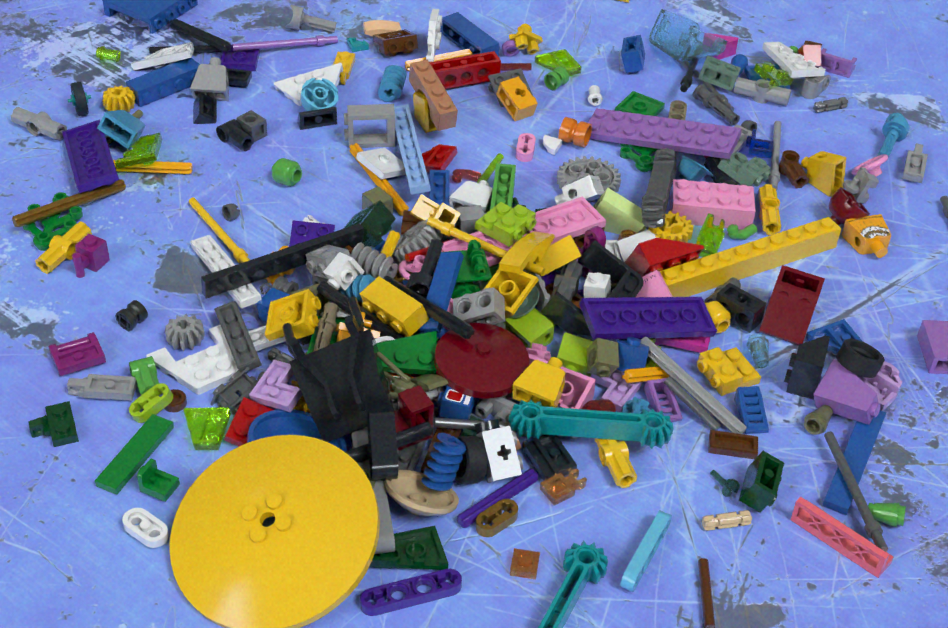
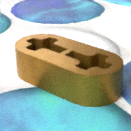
[476,499,518,537]

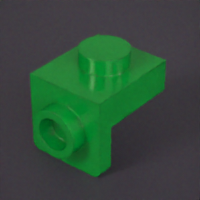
[137,458,180,502]

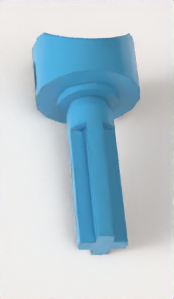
[878,113,910,157]

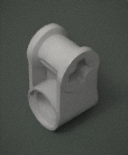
[801,75,831,99]

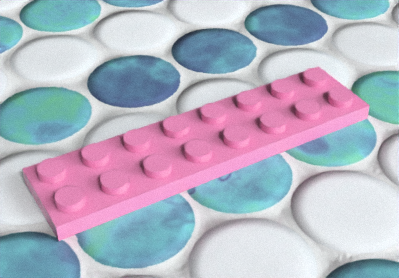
[441,196,606,267]

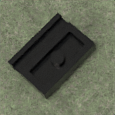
[522,434,577,482]

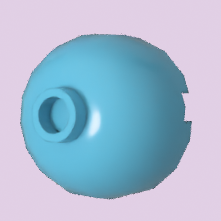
[300,78,339,111]

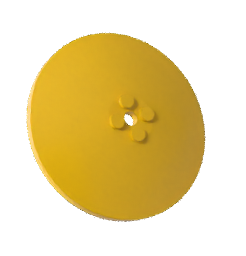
[170,435,380,628]

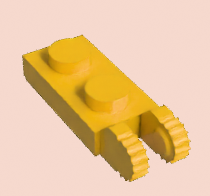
[333,51,355,85]

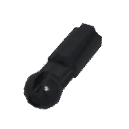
[704,156,738,185]

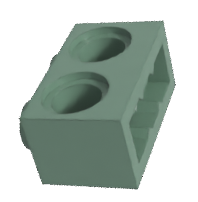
[698,55,741,91]

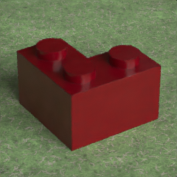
[395,385,434,451]

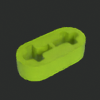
[129,383,173,423]

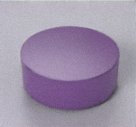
[502,40,520,56]

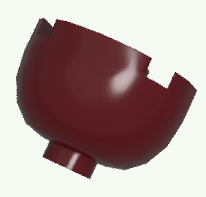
[829,187,870,225]

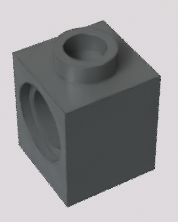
[236,110,267,142]

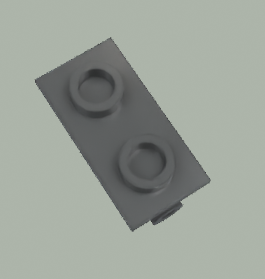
[210,367,257,411]

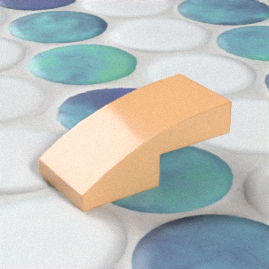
[363,20,401,36]

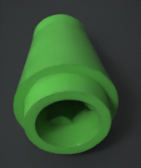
[868,503,906,527]

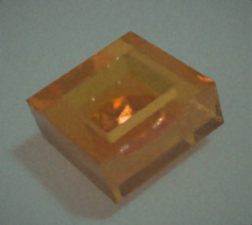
[510,548,540,580]

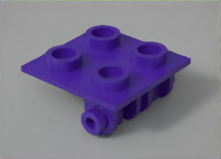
[289,220,335,247]

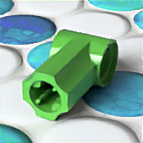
[128,356,159,395]

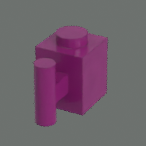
[72,234,110,278]

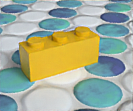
[359,276,429,336]

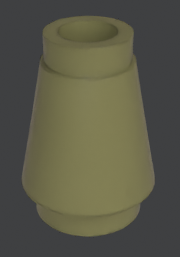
[804,405,833,435]

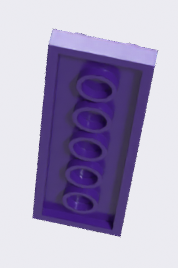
[62,120,119,193]
[579,297,717,340]

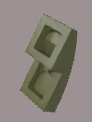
[411,374,449,393]

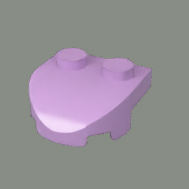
[855,361,902,411]

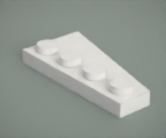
[762,42,826,79]

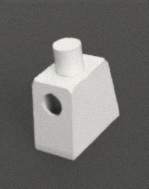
[555,175,604,205]
[449,180,493,213]

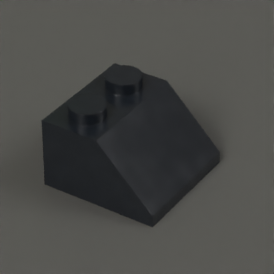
[784,335,830,400]

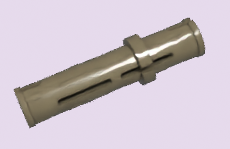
[313,302,339,352]

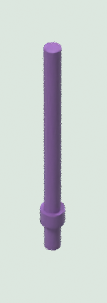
[232,35,338,51]

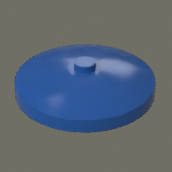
[247,409,346,452]

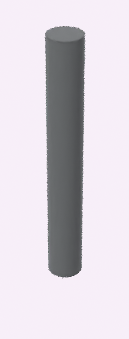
[664,376,721,430]

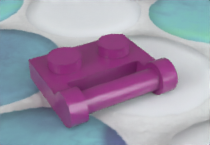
[48,332,106,376]

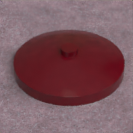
[434,323,530,399]

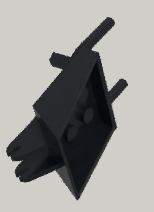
[282,296,395,442]

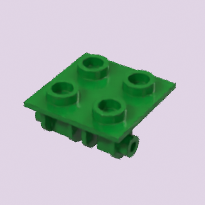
[449,240,492,283]

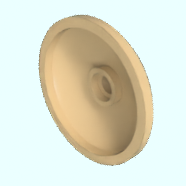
[384,470,459,516]

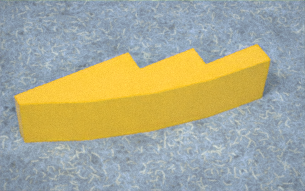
[499,231,555,274]

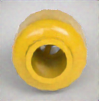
[705,301,731,334]

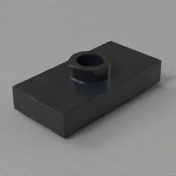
[226,68,252,87]

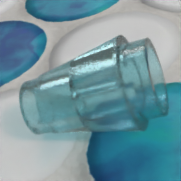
[746,333,769,368]

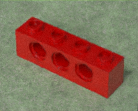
[429,51,501,89]

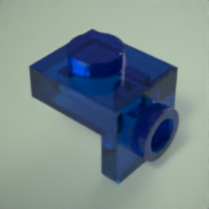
[745,129,773,158]

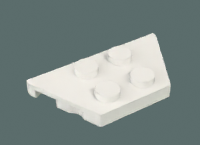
[426,9,442,62]
[131,42,194,70]
[274,63,343,106]

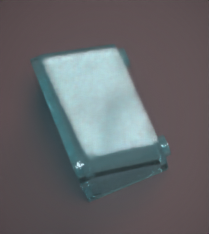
[649,8,728,62]

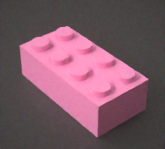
[670,179,755,229]

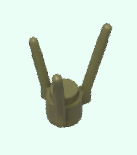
[376,352,417,401]

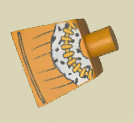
[841,214,891,258]

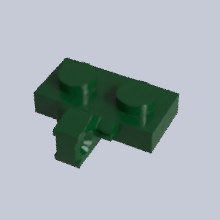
[28,401,79,447]

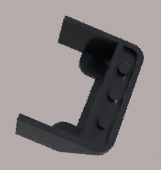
[541,240,644,336]

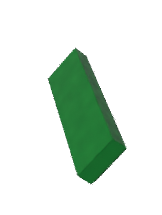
[95,414,174,495]

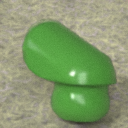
[727,224,757,240]

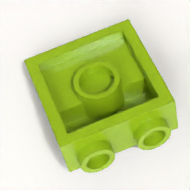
[475,202,536,247]

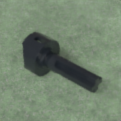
[406,239,444,298]

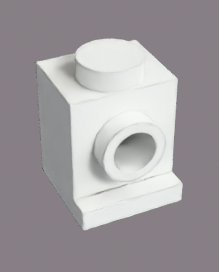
[323,252,365,290]

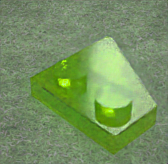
[534,49,582,76]
[754,61,793,86]
[183,407,231,450]

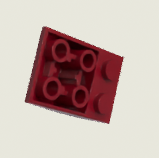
[759,265,825,345]

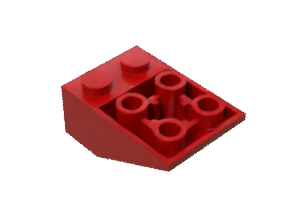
[625,238,704,277]

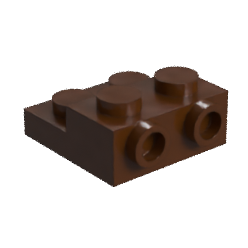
[373,29,418,56]

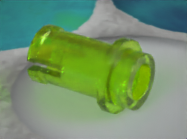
[96,46,121,62]

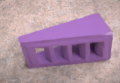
[644,378,683,422]

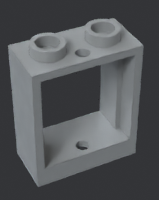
[344,104,395,148]

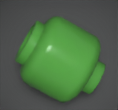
[272,158,302,186]

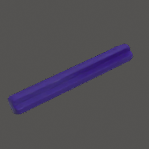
[457,469,538,528]

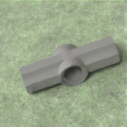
[734,77,791,106]
[11,107,67,141]

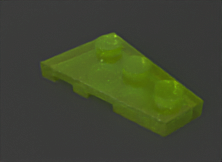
[115,133,162,168]

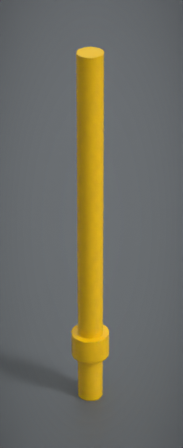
[188,197,250,263]
[427,217,545,276]

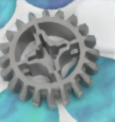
[392,219,443,265]

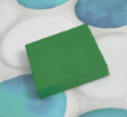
[615,91,665,116]

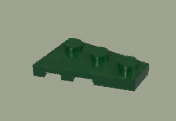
[369,526,448,570]

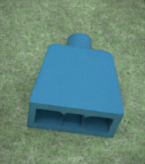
[97,110,145,149]

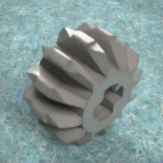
[165,314,205,352]

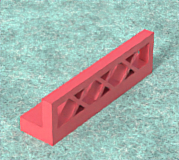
[790,497,894,578]

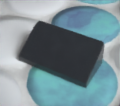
[193,92,217,124]
[297,107,337,130]

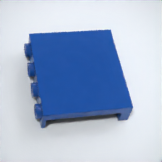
[102,0,198,34]

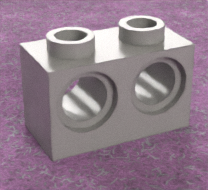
[305,245,350,279]
[453,287,505,325]

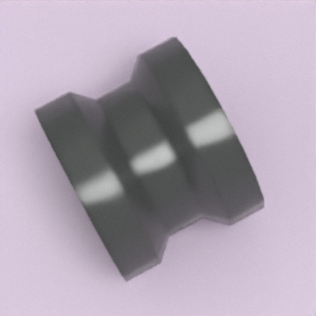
[272,276,299,293]

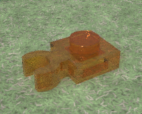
[540,469,587,506]

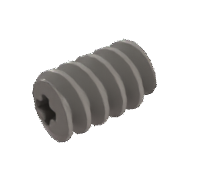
[350,242,398,279]

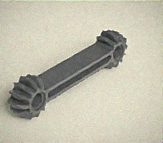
[641,148,676,228]

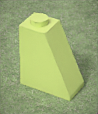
[593,188,646,237]

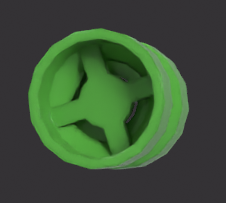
[544,67,569,90]

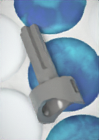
[286,4,337,32]

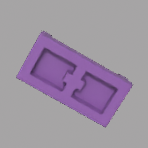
[820,48,857,78]

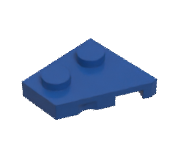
[806,319,863,355]

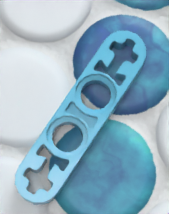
[620,510,672,592]

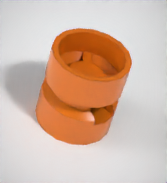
[558,117,592,148]

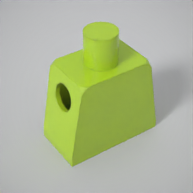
[504,308,557,348]
[557,332,594,377]

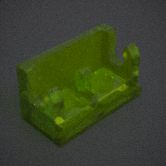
[696,213,725,257]

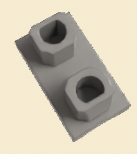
[843,167,879,204]
[476,393,516,423]

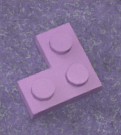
[249,360,303,412]
[591,369,643,412]

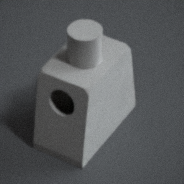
[191,57,229,101]

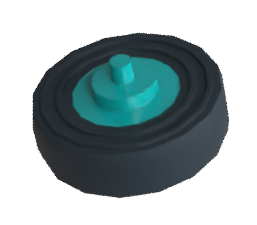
[68,82,91,116]

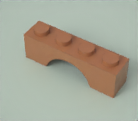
[409,60,458,131]

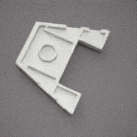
[146,325,238,395]

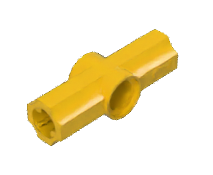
[758,184,781,235]
[35,221,92,274]
[594,438,637,488]

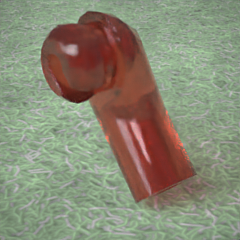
[451,169,481,183]

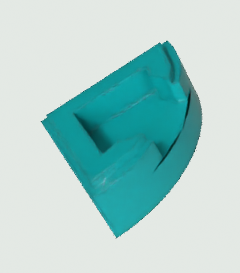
[347,37,369,52]

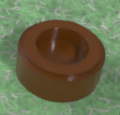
[164,389,187,412]

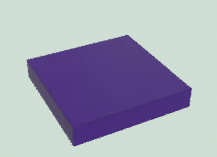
[221,45,260,71]

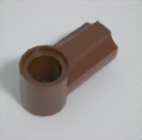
[779,150,809,188]

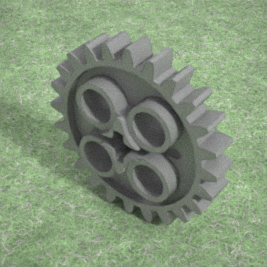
[557,156,621,202]

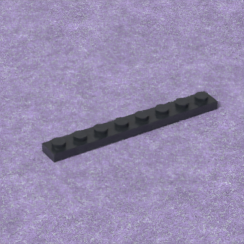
[201,223,364,299]

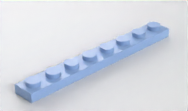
[394,104,431,195]

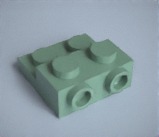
[717,152,772,187]

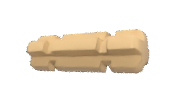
[702,510,752,531]

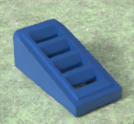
[734,386,769,434]

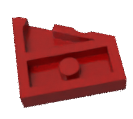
[422,144,458,172]

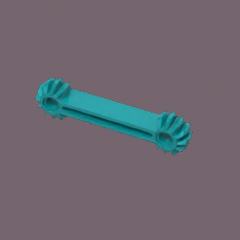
[509,399,673,450]
[538,540,608,628]

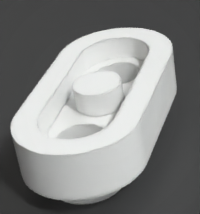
[122,508,169,548]

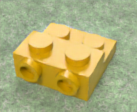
[265,289,321,341]
[697,347,761,396]

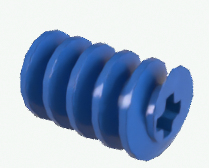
[421,433,466,491]

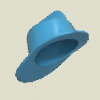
[677,154,713,181]

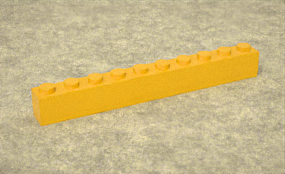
[659,217,841,297]

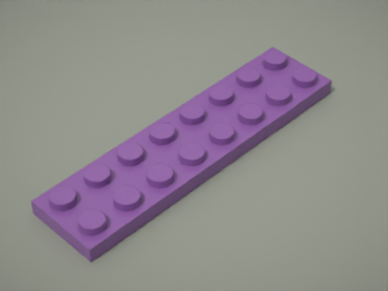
[588,108,741,159]

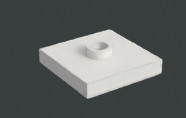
[356,148,406,179]

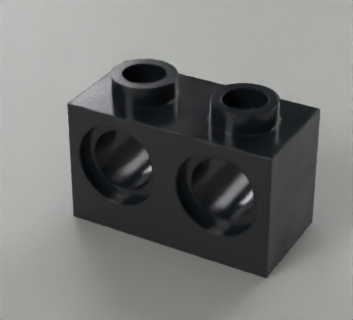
[716,283,766,333]

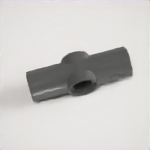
[549,260,583,301]

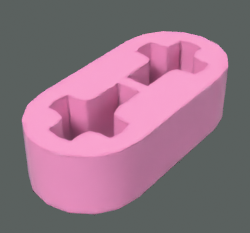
[516,133,536,162]

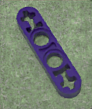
[360,568,462,616]

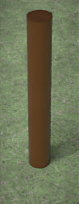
[698,558,715,628]

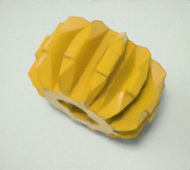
[102,85,135,112]

